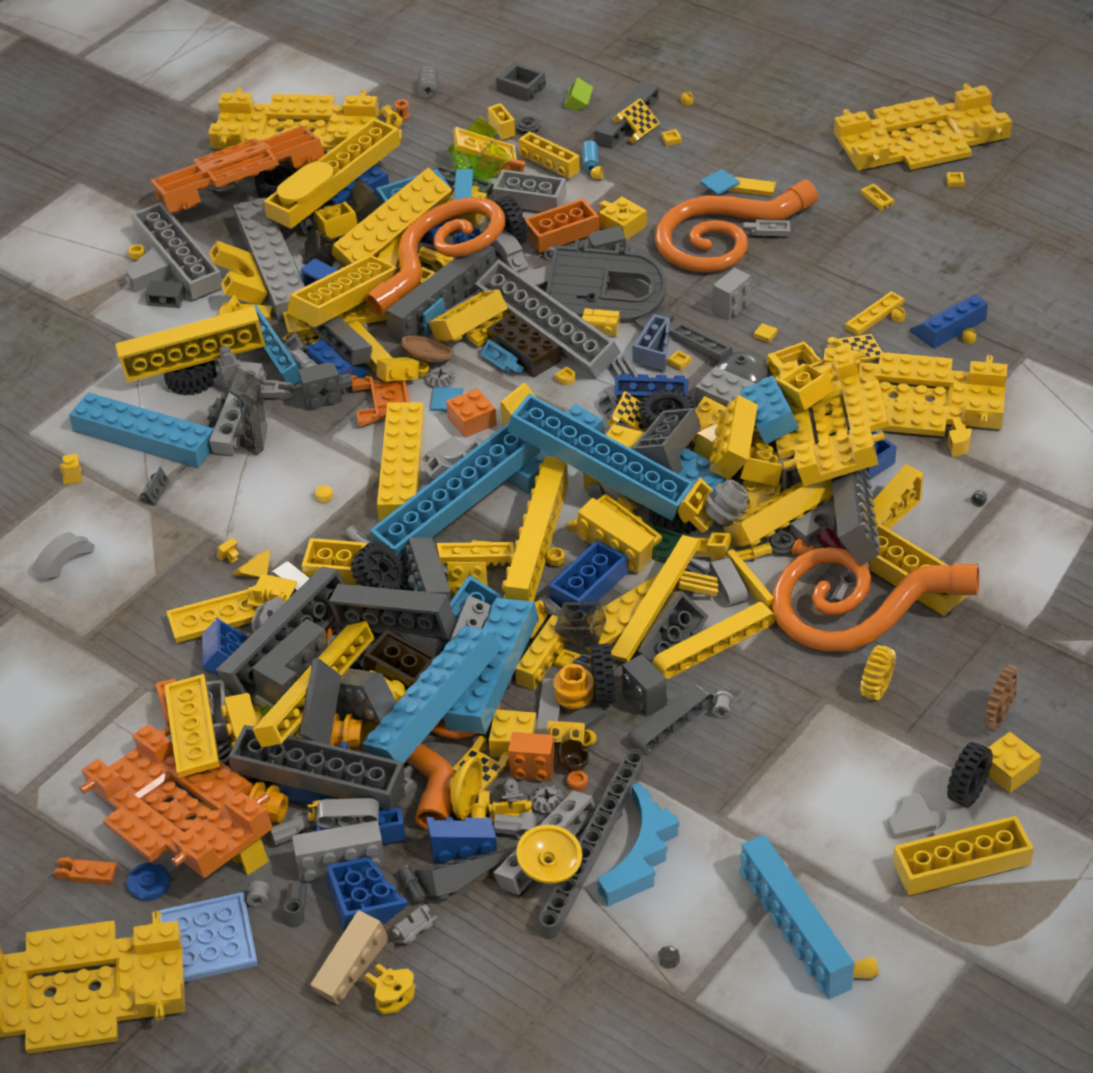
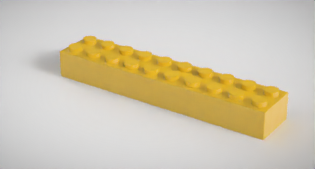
[264,118,400,229]
[502,456,568,602]

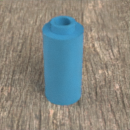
[582,140,599,173]

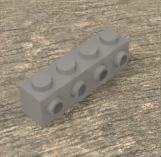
[448,595,490,643]

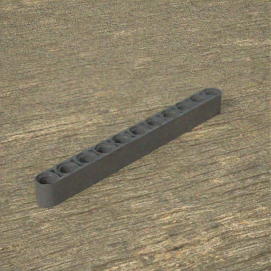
[539,749,644,939]

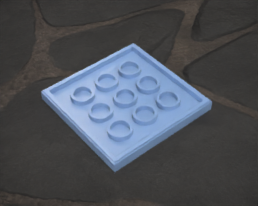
[158,892,258,982]

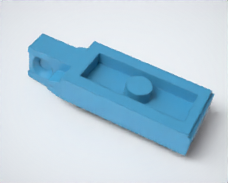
[480,339,524,374]

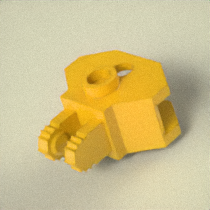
[364,964,415,1014]

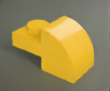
[948,417,972,457]
[694,533,731,562]

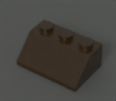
[363,629,437,691]

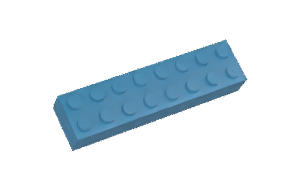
[69,392,214,468]
[443,598,539,734]
[362,626,502,763]
[739,834,854,999]

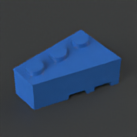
[426,817,497,864]

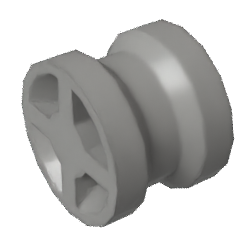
[246,881,270,908]

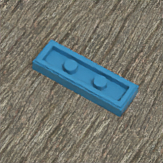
[454,169,473,200]

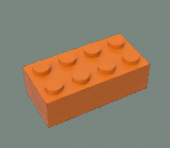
[524,198,599,253]

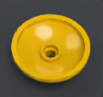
[449,757,483,820]
[516,825,582,884]

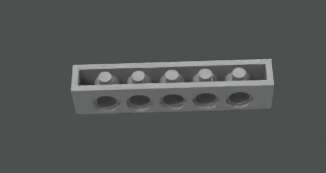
[209,362,266,456]
[493,790,596,895]

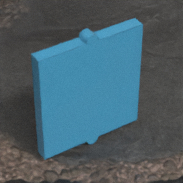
[700,169,740,195]
[423,297,446,337]
[431,386,464,413]

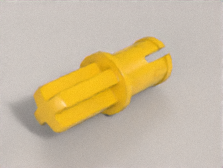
[736,542,772,561]

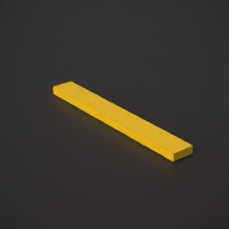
[611,535,701,663]

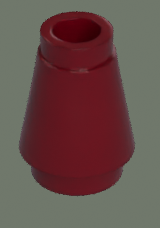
[817,528,845,549]

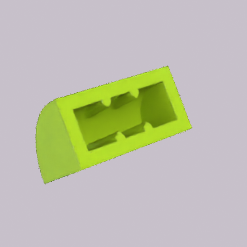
[564,77,593,110]

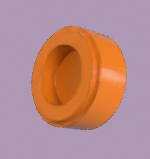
[567,771,588,792]

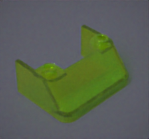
[447,116,511,179]

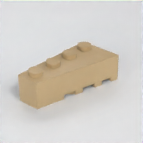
[310,910,390,1005]

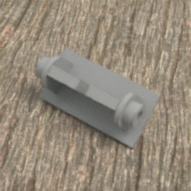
[499,777,524,802]
[391,905,437,944]

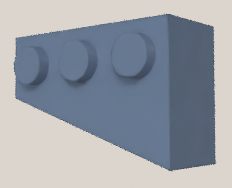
[632,314,670,371]

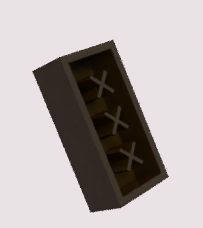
[487,312,561,378]

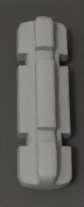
[538,595,563,617]

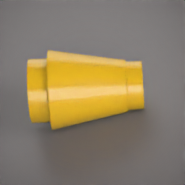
[853,956,879,978]

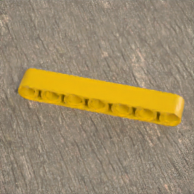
[652,602,776,679]

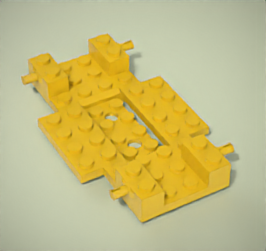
[834,83,1012,171]
[208,87,379,161]
[823,342,1008,437]
[775,344,890,487]
[0,911,185,1054]

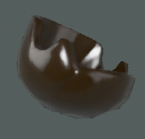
[557,740,589,772]

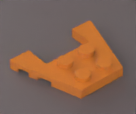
[351,375,410,427]

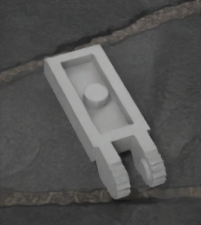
[257,380,294,400]

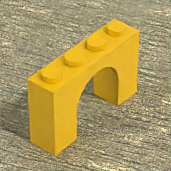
[209,241,268,305]

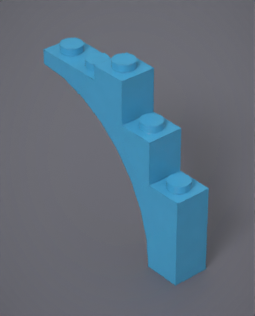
[597,782,680,906]

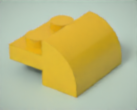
[678,478,714,533]

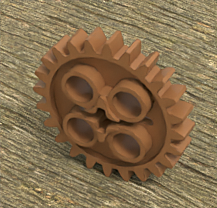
[984,664,1020,731]

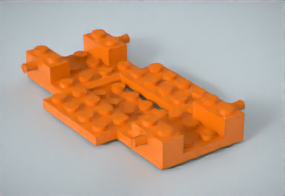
[150,126,325,214]
[79,724,273,878]

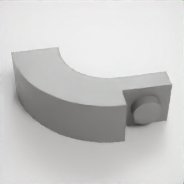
[490,231,529,273]
[424,437,483,479]
[33,532,95,579]

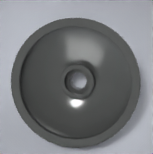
[715,351,768,384]

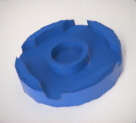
[126,862,171,901]

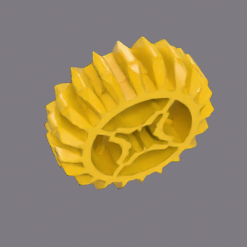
[860,645,896,701]

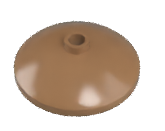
[401,336,454,364]

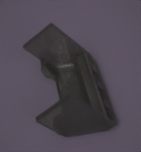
[213,365,267,455]

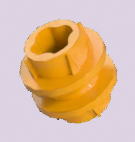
[553,664,595,711]
[330,713,364,750]
[246,782,288,824]

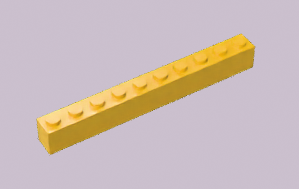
[252,621,374,747]

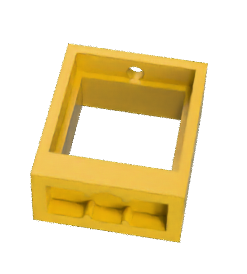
[767,341,823,378]

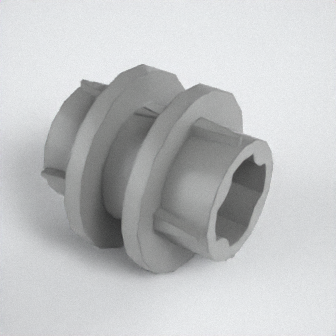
[705,479,749,525]

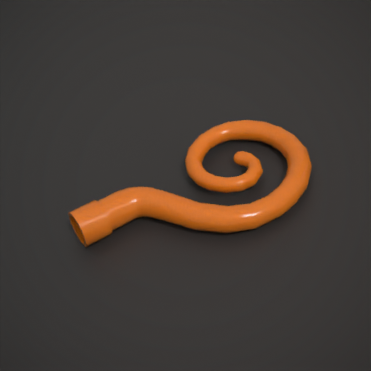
[654,179,818,273]
[365,197,505,317]
[772,547,980,652]
[374,701,501,830]

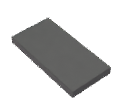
[299,658,342,745]

